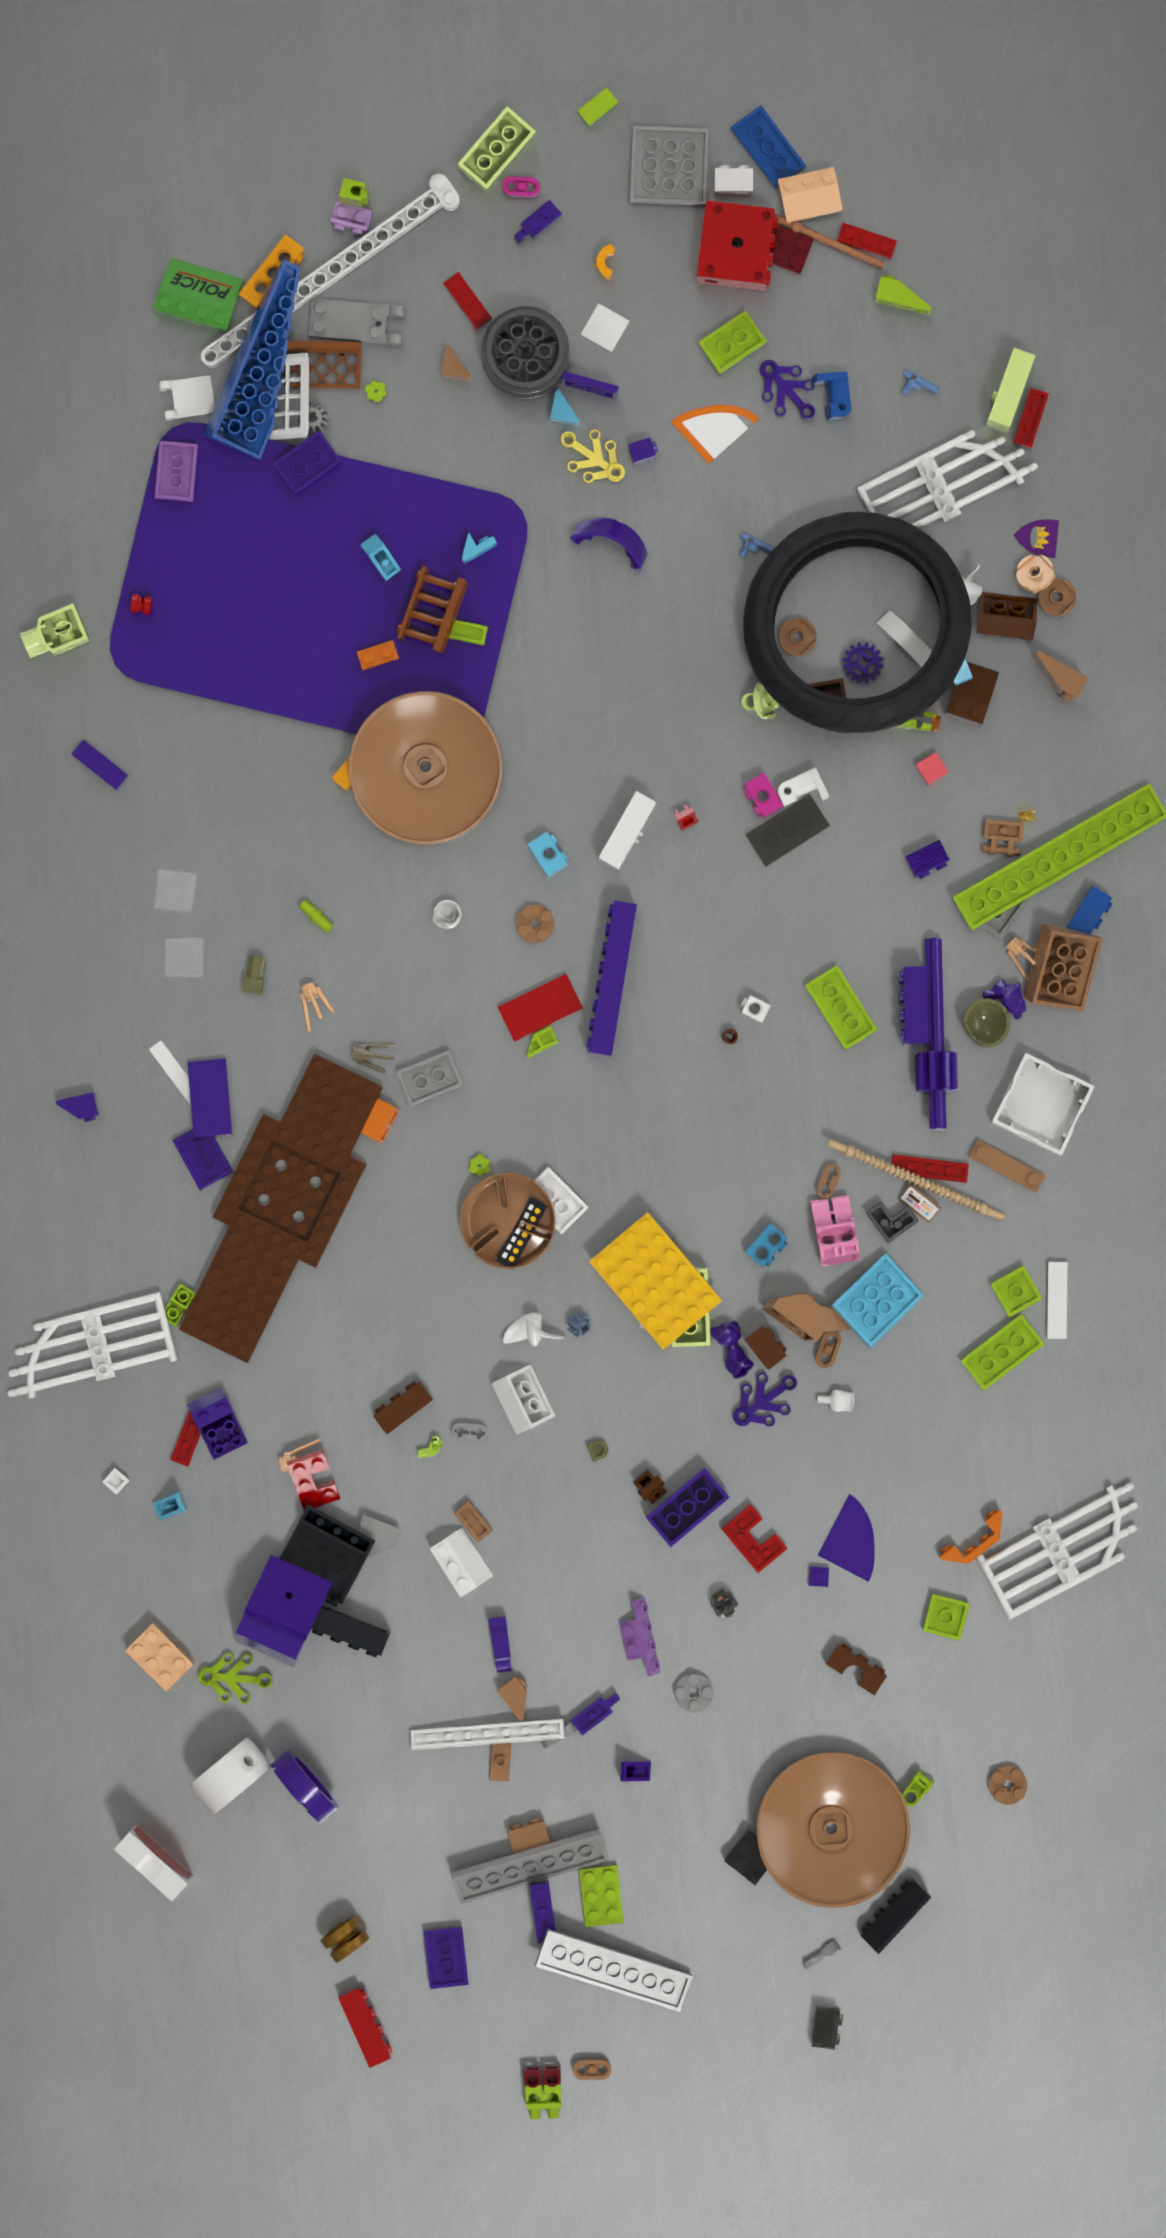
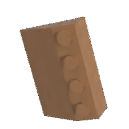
[1023,924,1103,1011]

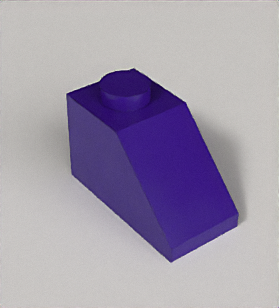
[56,1092,100,1122]

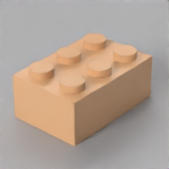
[125,1622,195,1691]

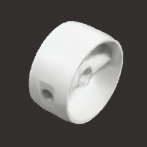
[190,1737,271,1815]

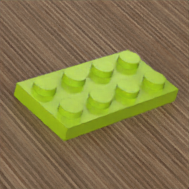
[804,965,878,1050]
[960,1314,1045,1391]

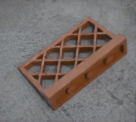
[284,340,361,389]

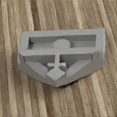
[357,1514,400,1557]

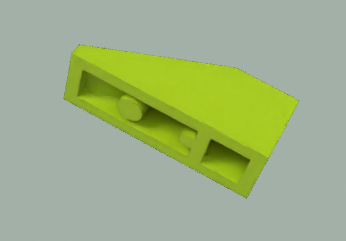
[875,275,932,315]

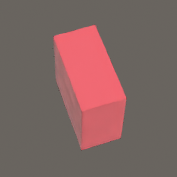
[915,752,949,786]

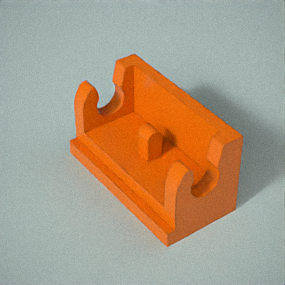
[361,1099,400,1144]

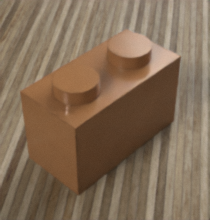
[507,1818,551,1854]

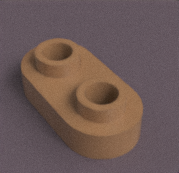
[815,1331,841,1368]
[573,2059,611,2080]

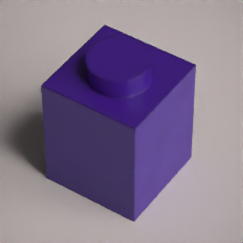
[628,437,658,465]

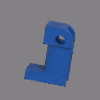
[811,371,852,421]

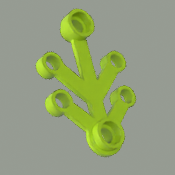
[198,1652,273,1704]

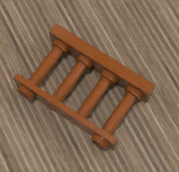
[396,566,469,655]

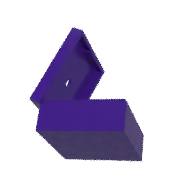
[234,1555,332,1667]

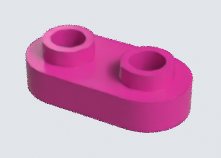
[502,176,540,198]

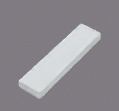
[1047,1262,1068,1339]

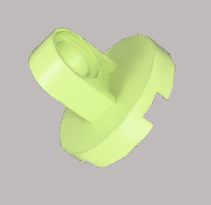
[741,682,779,719]

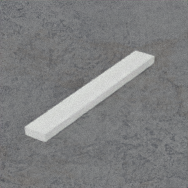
[410,1719,565,1750]

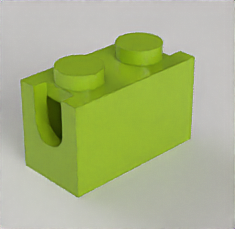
[339,178,370,208]

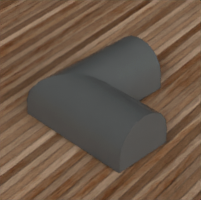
[865,1202,919,1243]

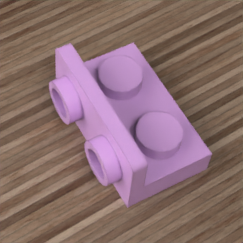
[330,201,373,235]

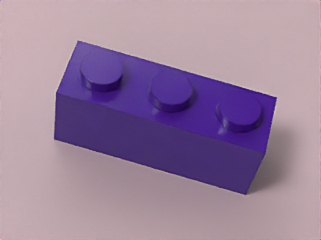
[529,1880,556,1943]

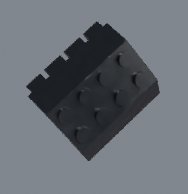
[279,1505,376,1607]

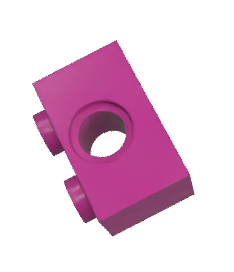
[743,773,784,819]

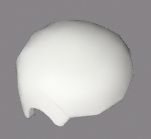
[433,900,462,929]

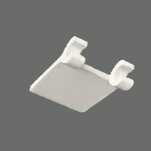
[159,375,215,422]

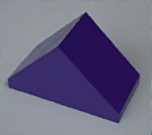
[620,1760,651,1782]

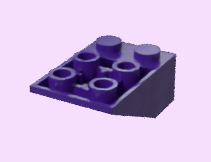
[186,1388,248,1460]

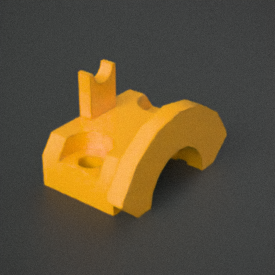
[593,244,615,280]

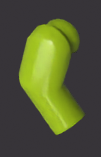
[417,1436,442,1459]

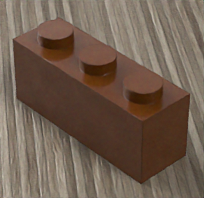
[373,1381,433,1434]

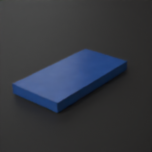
[730,105,806,190]

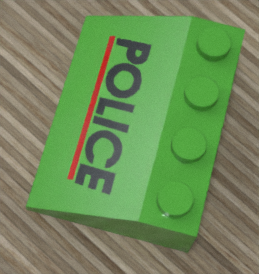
[153,258,244,334]

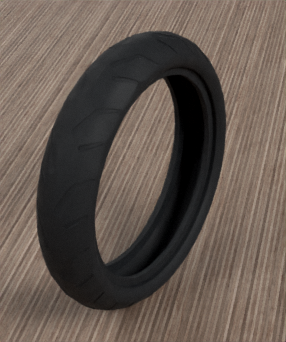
[743,511,972,733]

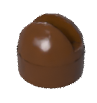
[722,1029,738,1044]

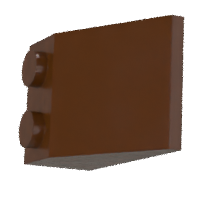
[945,661,999,727]

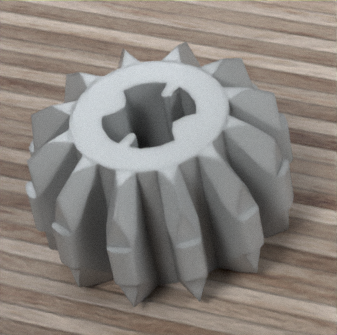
[297,402,329,434]

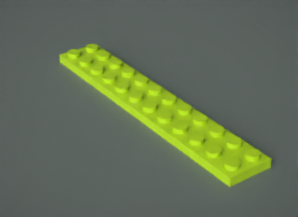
[952,783,1166,931]

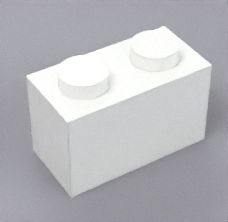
[714,165,753,195]

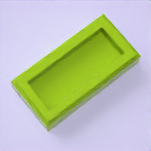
[577,87,619,127]
[449,620,488,646]

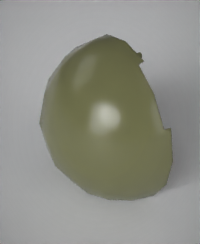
[962,998,1010,1048]

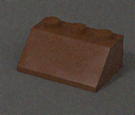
[976,592,1037,640]

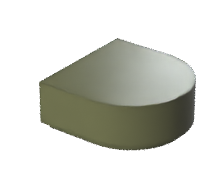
[586,1440,608,1462]

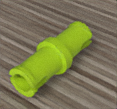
[298,899,334,934]

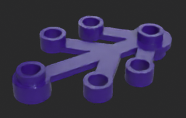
[760,360,815,420]
[733,1373,797,1427]

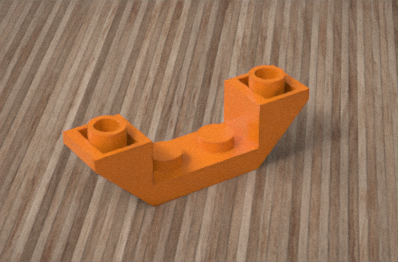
[938,1509,1003,1564]

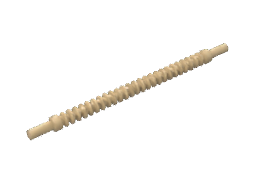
[827,1139,1005,1221]

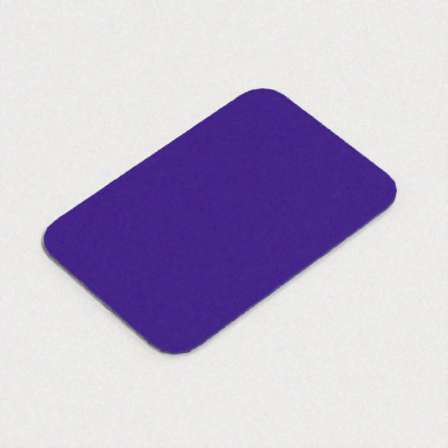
[110,422,528,734]

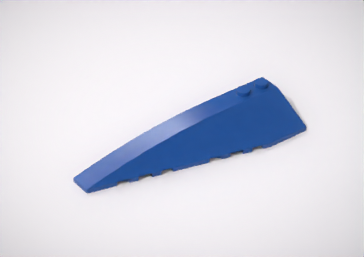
[203,260,301,460]

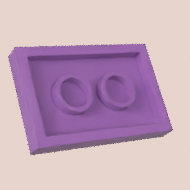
[155,441,198,502]

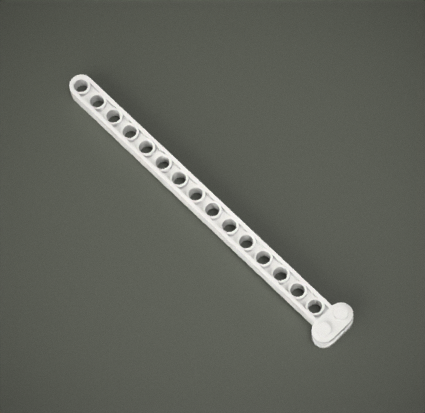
[201,174,460,368]

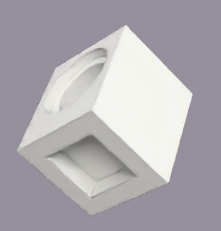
[740,995,771,1024]

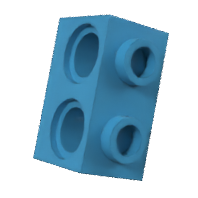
[745,1223,788,1267]

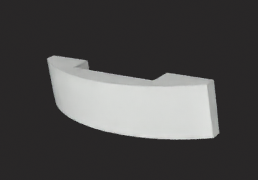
[876,610,932,668]

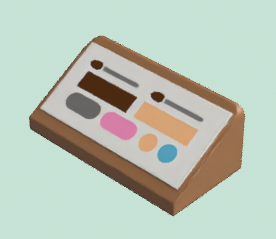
[898,1184,941,1223]

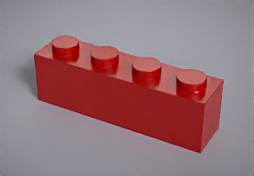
[338,1985,393,2068]

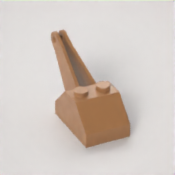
[762,1293,851,1343]

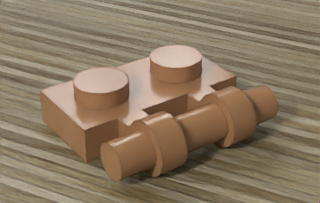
[982,819,1024,857]

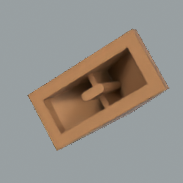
[441,346,471,382]

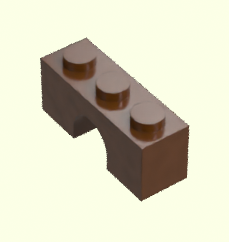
[825,1643,887,1696]

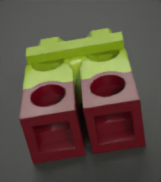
[523,2066,561,2120]

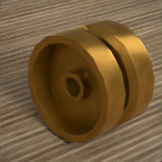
[320,1916,370,1963]

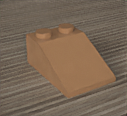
[1033,650,1088,703]

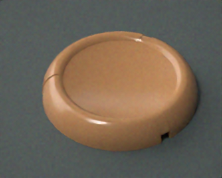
[460,1173,556,1269]

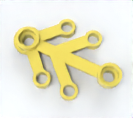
[561,429,625,484]

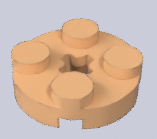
[1016,555,1055,594]

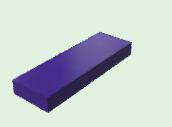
[71,740,129,790]

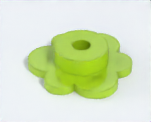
[365,380,387,403]
[469,1154,490,1177]

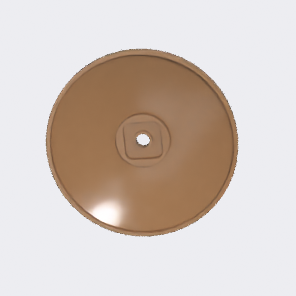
[349,691,502,844]
[756,1752,910,1908]

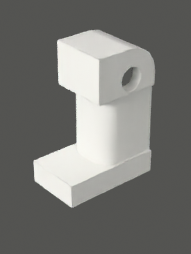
[777,767,829,808]

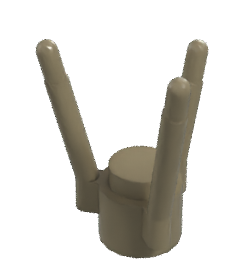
[352,1043,395,1073]

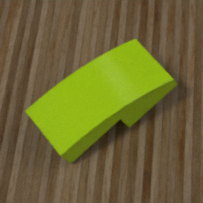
[165,1284,196,1328]

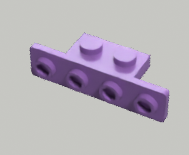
[620,1598,660,1676]

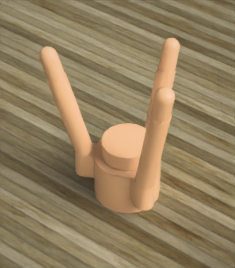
[1006,937,1036,981]
[300,982,334,1032]
[279,1439,322,1474]

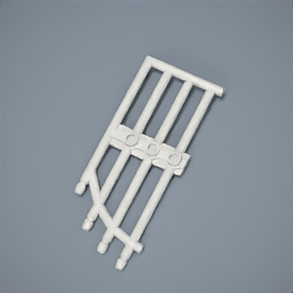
[856,430,1038,529]
[8,1292,178,1399]
[976,1482,1138,1620]

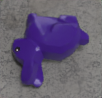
[982,980,1026,1020]

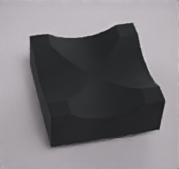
[724,1830,767,1885]

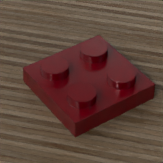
[770,225,814,275]

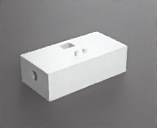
[598,791,656,872]

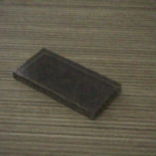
[745,794,830,867]

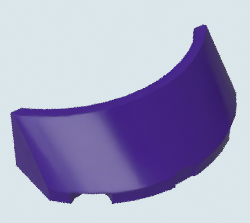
[570,518,648,572]

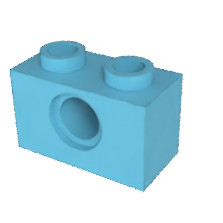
[527,832,569,878]

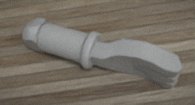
[803,1940,841,1969]

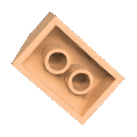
[778,167,843,223]

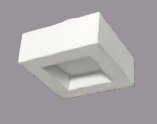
[102,1468,130,1495]

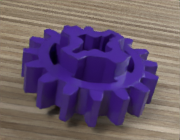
[842,642,884,684]

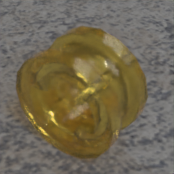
[1018,810,1037,823]

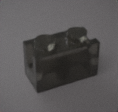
[811,2006,843,2050]

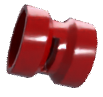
[130,594,153,615]

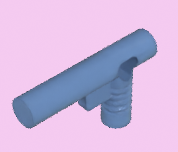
[901,369,940,396]
[739,532,774,558]

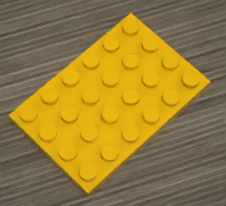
[589,1212,722,1350]

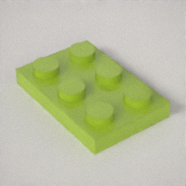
[698,310,767,375]
[579,1864,624,1927]

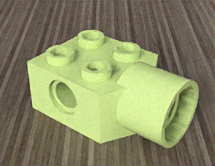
[20,603,90,659]

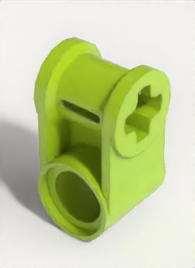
[901,1770,935,1806]

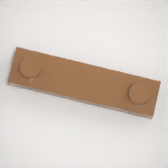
[968,1140,1045,1193]

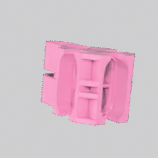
[810,1195,860,1267]

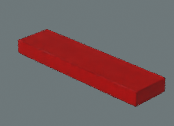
[891,1154,969,1183]

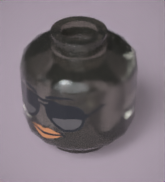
[710,1589,738,1619]

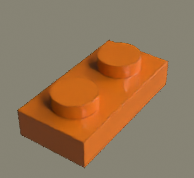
[357,640,399,671]

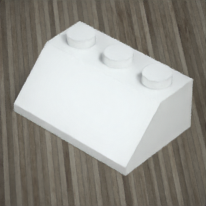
[491,1364,555,1435]
[430,1527,493,1598]

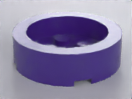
[270,1749,339,1823]

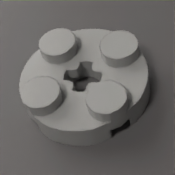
[675,1673,713,1712]

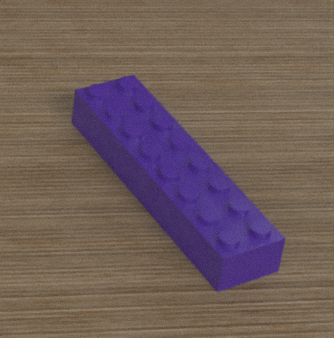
[586,900,637,1058]

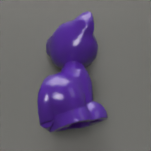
[710,1321,754,1379]

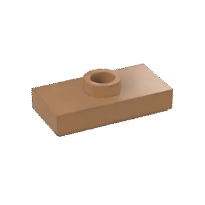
[454,1501,493,1542]
[490,1743,511,1782]

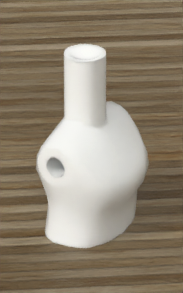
[817,1390,854,1412]

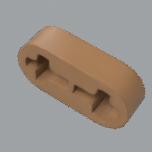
[816,1164,841,1199]

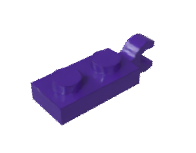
[514,199,562,244]
[571,1693,620,1736]

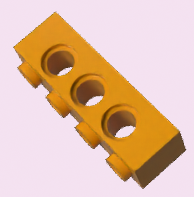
[239,234,305,311]

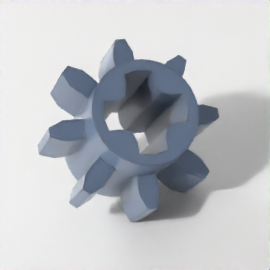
[567,1312,591,1337]

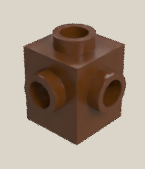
[633,1469,667,1504]

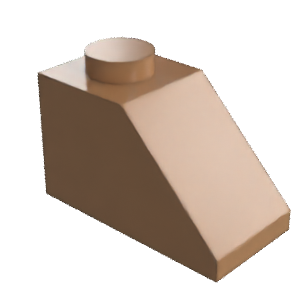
[497,1676,528,1721]

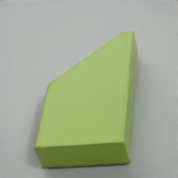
[526,1026,559,1059]

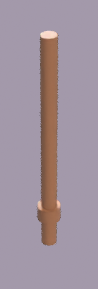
[778,216,885,269]

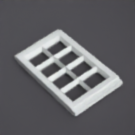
[269,353,309,440]

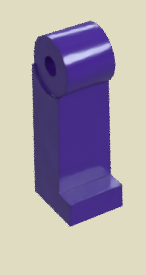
[488,1616,511,1673]

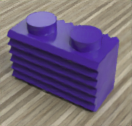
[905,840,950,879]

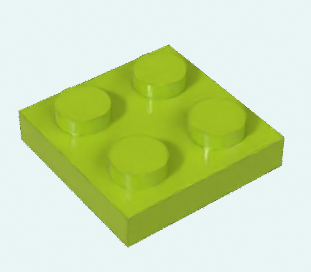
[990,1265,1043,1318]
[922,1593,970,1641]

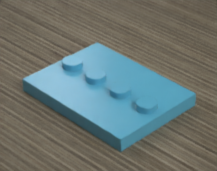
[831,1253,924,1348]

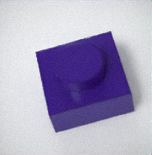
[809,1566,829,1587]

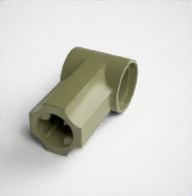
[242,955,266,995]

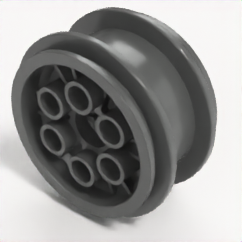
[481,306,570,399]

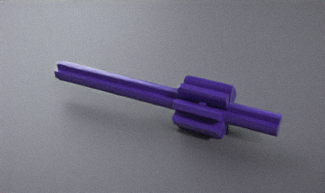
[915,938,958,1130]

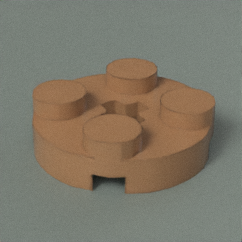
[1038,578,1076,617]
[778,618,817,657]
[516,905,554,943]
[988,1766,1027,1805]

